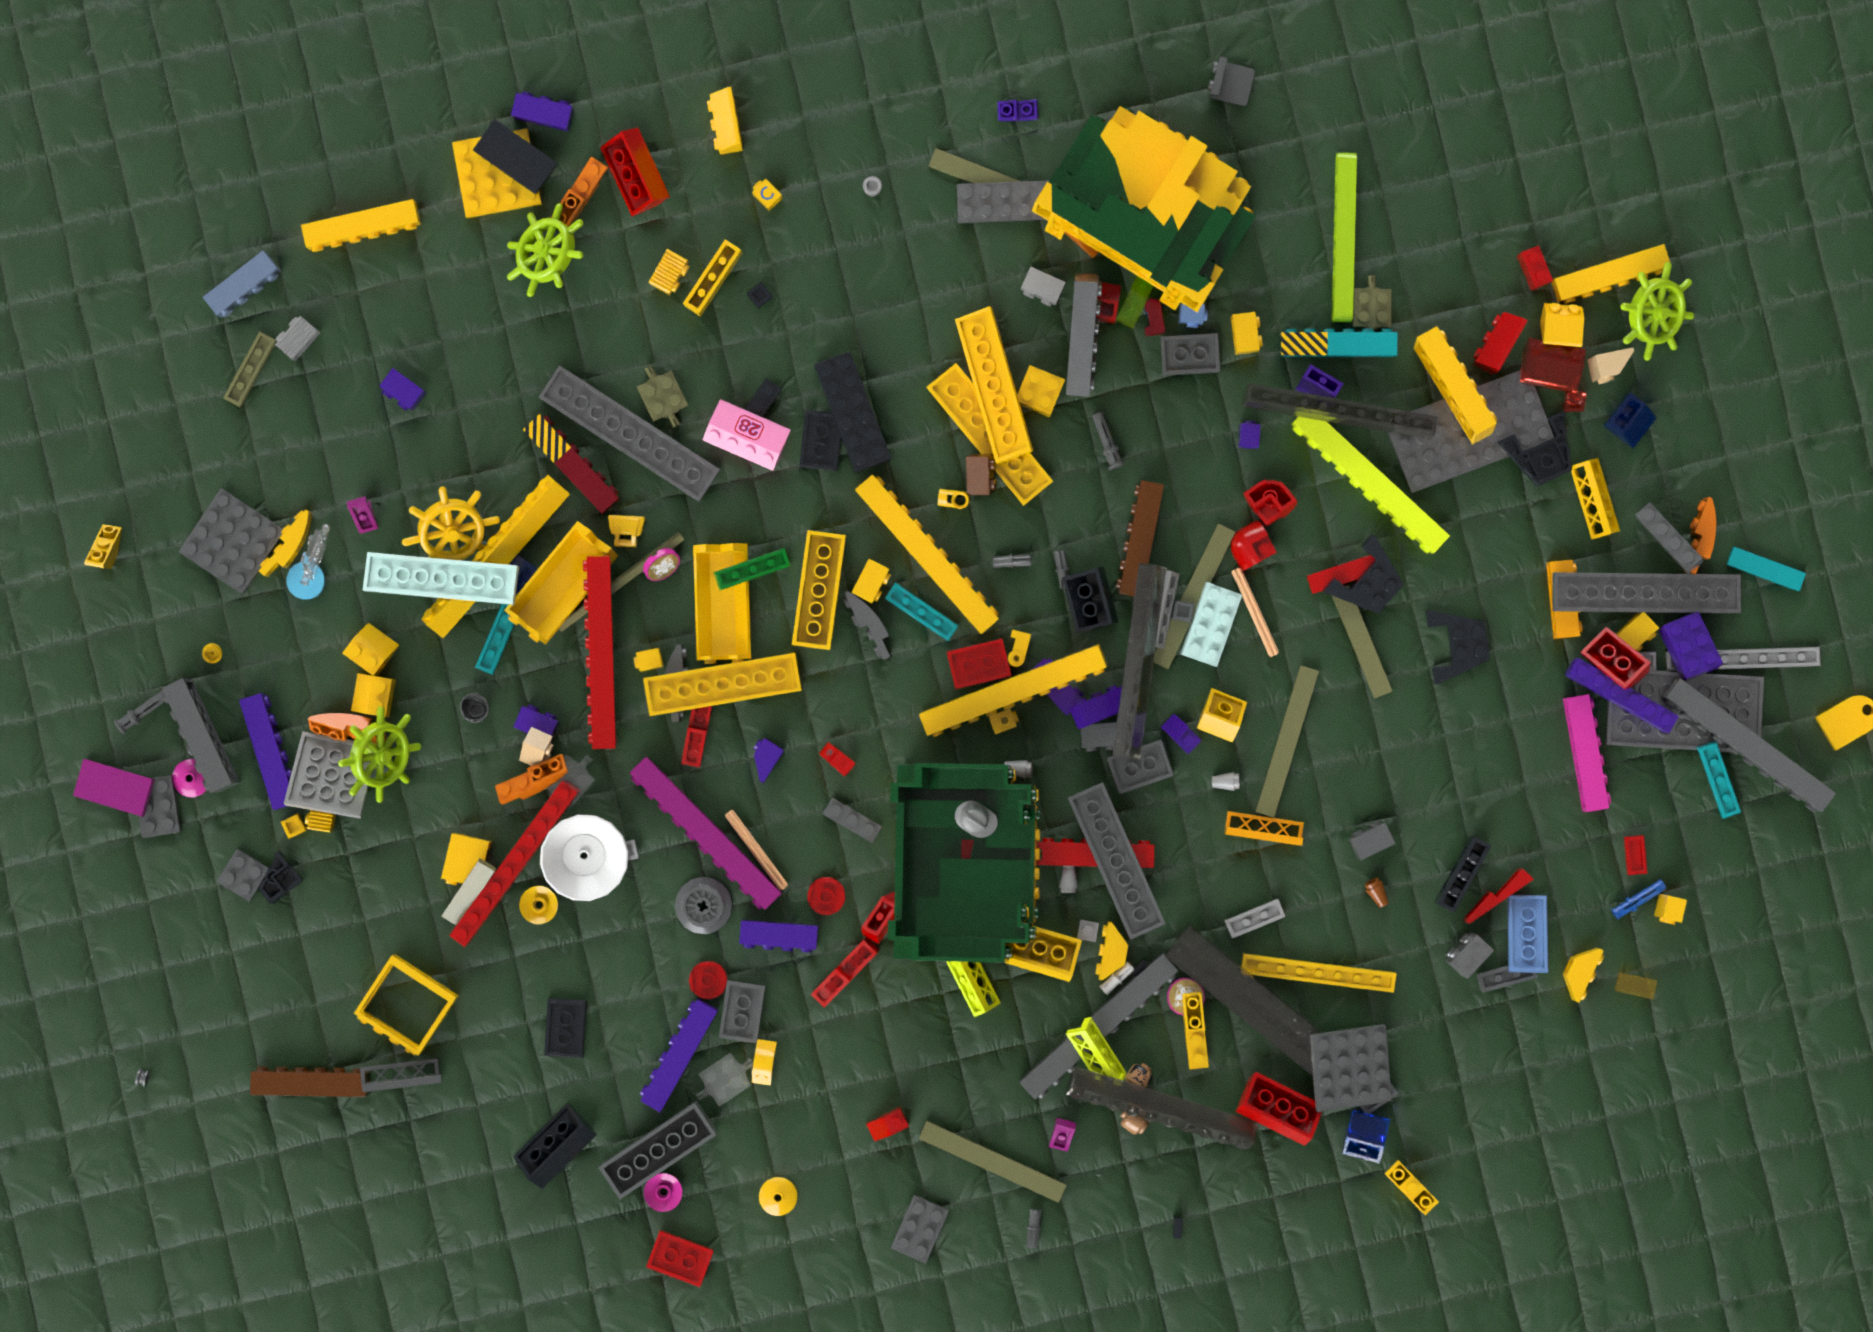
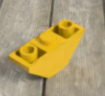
[84,524,122,569]
[1095,921,1128,980]
[1563,948,1604,1003]
[1384,1160,1439,1215]

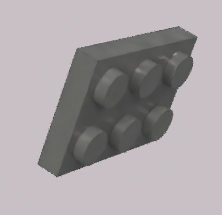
[1160,333,1220,376]
[1107,739,1174,794]
[139,775,182,838]
[719,980,766,1043]
[891,1194,949,1264]

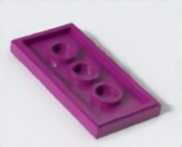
[73,759,155,817]

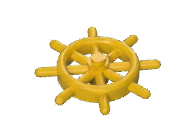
[402,487,500,560]

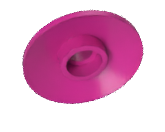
[172,759,206,797]
[644,1173,682,1212]

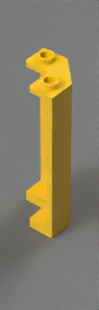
[504,521,618,645]
[693,543,751,664]

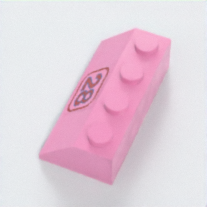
[703,399,791,470]

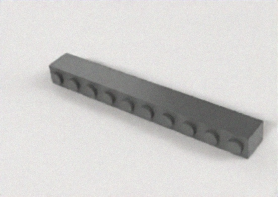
[1663,678,1836,812]
[1019,952,1178,1099]

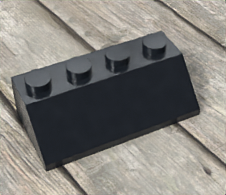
[513,1103,597,1189]

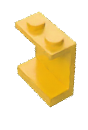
[441,833,492,885]

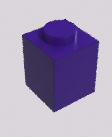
[1238,420,1260,449]

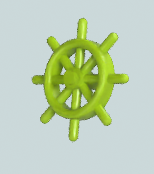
[507,203,584,297]
[1620,262,1694,361]
[338,706,421,803]

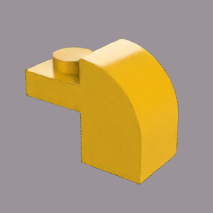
[751,1039,777,1085]

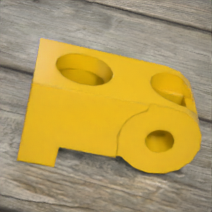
[1008,630,1031,667]

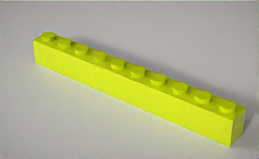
[1291,406,1450,554]

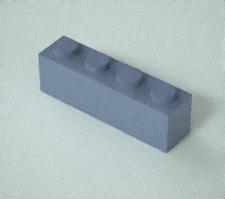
[203,250,281,318]

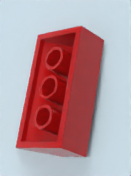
[600,128,670,216]

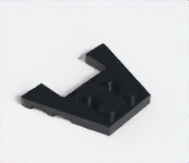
[1497,411,1572,487]
[1323,534,1404,614]
[1425,610,1490,685]

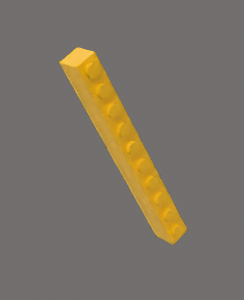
[421,475,570,638]
[855,475,999,635]
[919,644,1108,737]

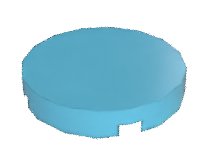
[286,562,326,600]

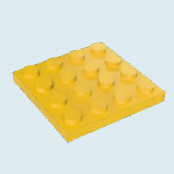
[452,128,542,218]

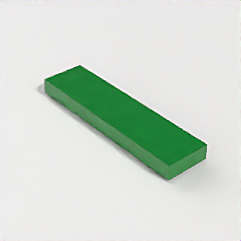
[713,548,791,591]

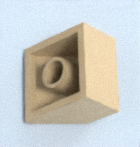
[1587,347,1634,384]

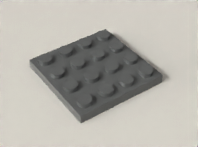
[179,488,283,594]
[1310,1024,1392,1112]

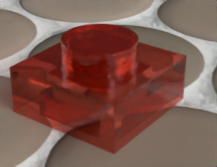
[1563,391,1586,412]

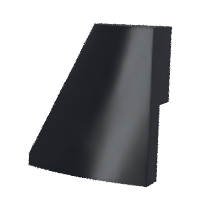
[258,851,304,904]

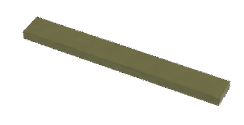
[1151,523,1235,669]
[559,532,684,632]
[1255,665,1319,817]
[919,1121,1067,1203]

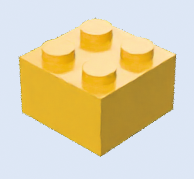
[1017,365,1065,417]

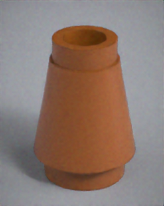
[1365,878,1389,908]

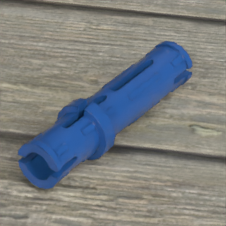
[1611,879,1667,920]

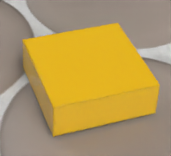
[281,813,307,839]

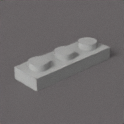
[1224,899,1285,938]

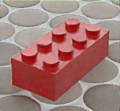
[1235,1072,1323,1146]

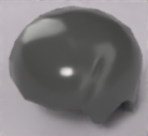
[460,692,490,723]

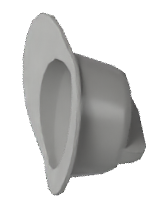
[955,801,998,838]

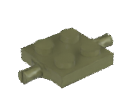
[1352,275,1391,332]
[637,366,688,428]

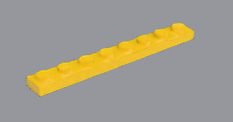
[1241,953,1396,993]

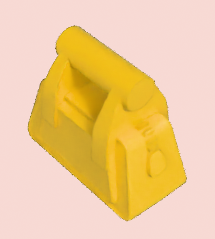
[608,515,646,548]

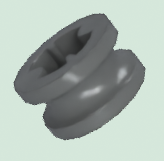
[135,1068,150,1087]

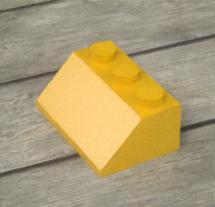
[707,87,743,155]

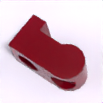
[1144,298,1165,337]

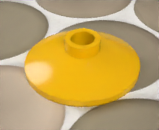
[519,886,558,924]
[759,1177,797,1216]

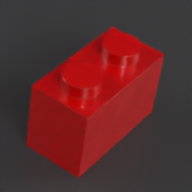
[1517,245,1553,291]

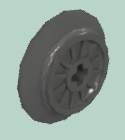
[675,877,732,934]

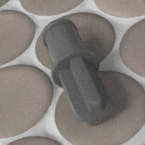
[1054,550,1070,589]
[993,553,1031,569]
[1026,1209,1042,1248]

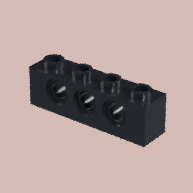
[1434,836,1491,913]

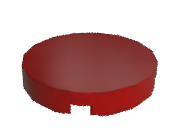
[807,877,845,915]
[689,961,728,1000]

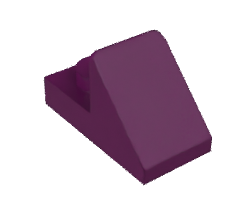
[347,496,378,534]
[1049,1118,1076,1152]

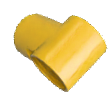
[938,489,970,509]

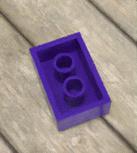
[1659,611,1723,682]

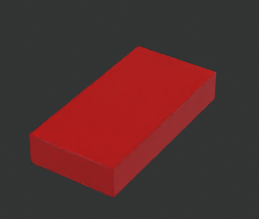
[1624,835,1647,875]

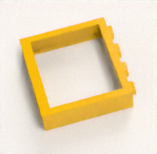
[354,954,459,1056]

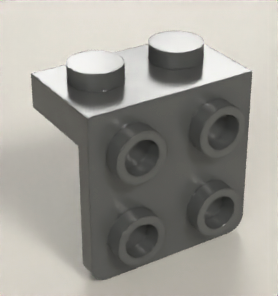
[1207,56,1255,106]

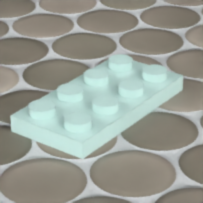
[1180,582,1242,667]

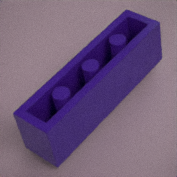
[739,920,819,953]

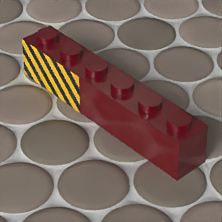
[523,414,620,515]

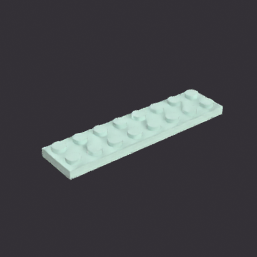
[363,552,519,605]

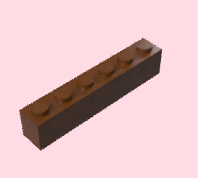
[1116,480,1164,598]
[250,1066,370,1097]

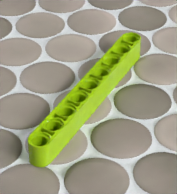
[1332,153,1357,323]

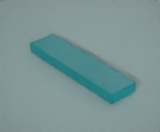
[1726,547,1806,591]
[885,583,959,641]
[475,604,515,675]
[1697,740,1741,819]

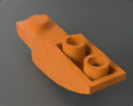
[551,157,608,227]
[1684,497,1716,574]
[308,713,387,744]
[495,754,568,805]

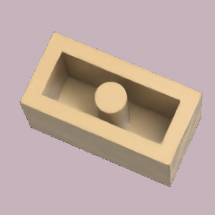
[519,727,553,766]

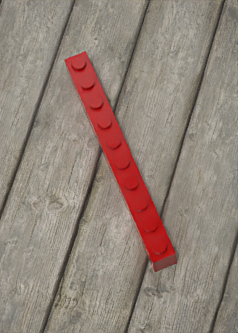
[583,555,616,749]
[449,779,581,947]
[961,838,1154,868]

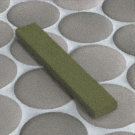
[929,148,1021,184]
[1331,585,1392,699]

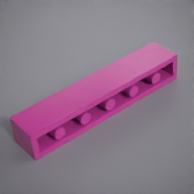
[1563,694,1611,812]

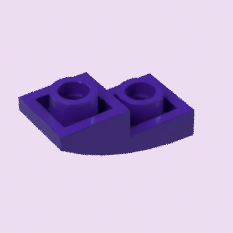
[997,99,1039,121]

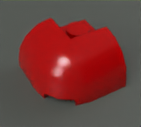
[1243,479,1297,527]
[1230,520,1277,571]

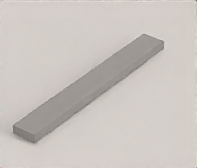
[1665,647,1821,671]

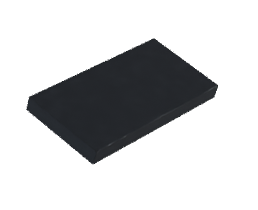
[473,119,558,195]

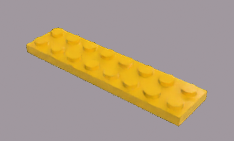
[955,306,1033,464]
[926,363,1053,506]
[643,653,802,716]

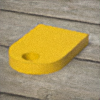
[1815,695,1873,751]

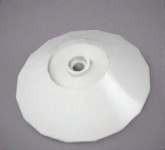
[540,815,628,901]

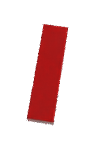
[1307,555,1375,594]
[681,706,712,768]
[1462,868,1534,924]
[810,937,880,1008]

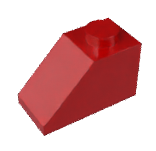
[861,896,895,944]
[866,1107,909,1141]

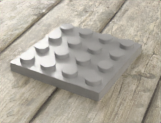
[284,732,372,819]

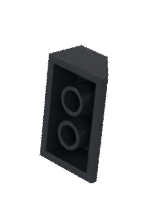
[1062,567,1118,633]

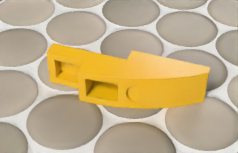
[259,510,312,577]
[1182,992,1209,1070]

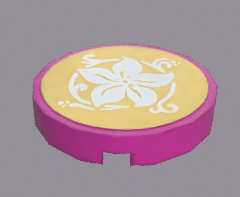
[643,548,680,581]
[1167,977,1205,1016]

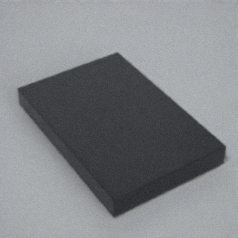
[799,410,841,471]
[544,998,587,1058]

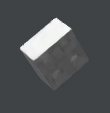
[1445,932,1494,979]

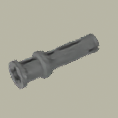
[1091,412,1125,471]
[113,690,165,735]

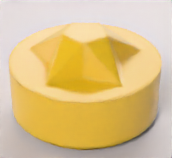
[202,643,222,664]

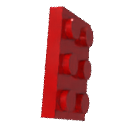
[947,638,1011,689]
[646,1230,714,1287]

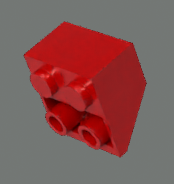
[1096,282,1121,324]

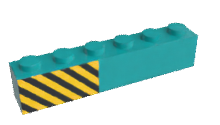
[1281,329,1398,357]

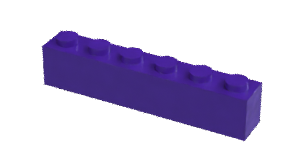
[1564,658,1679,733]
[239,693,292,810]
[640,998,718,1112]

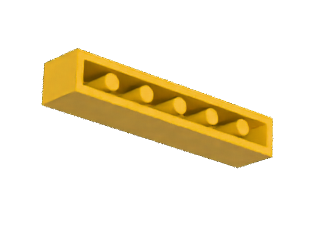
[301,199,421,252]
[1551,244,1670,304]

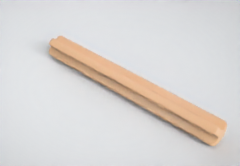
[1232,568,1279,657]
[725,810,788,891]

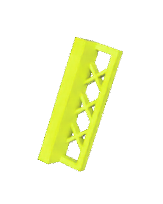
[946,961,1001,1017]
[1066,1017,1126,1089]

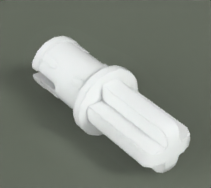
[1099,962,1134,995]

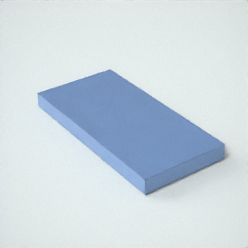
[1507,895,1548,973]

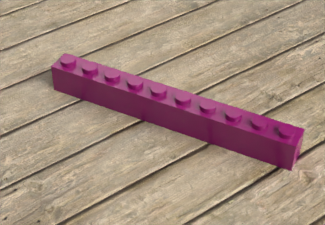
[630,757,782,909]

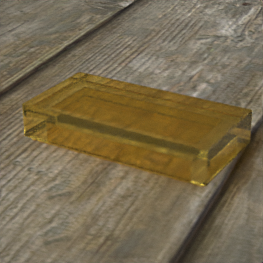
[1614,972,1657,999]

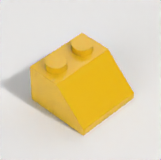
[1540,303,1584,347]
[342,623,400,676]
[351,673,396,717]
[1197,688,1247,742]

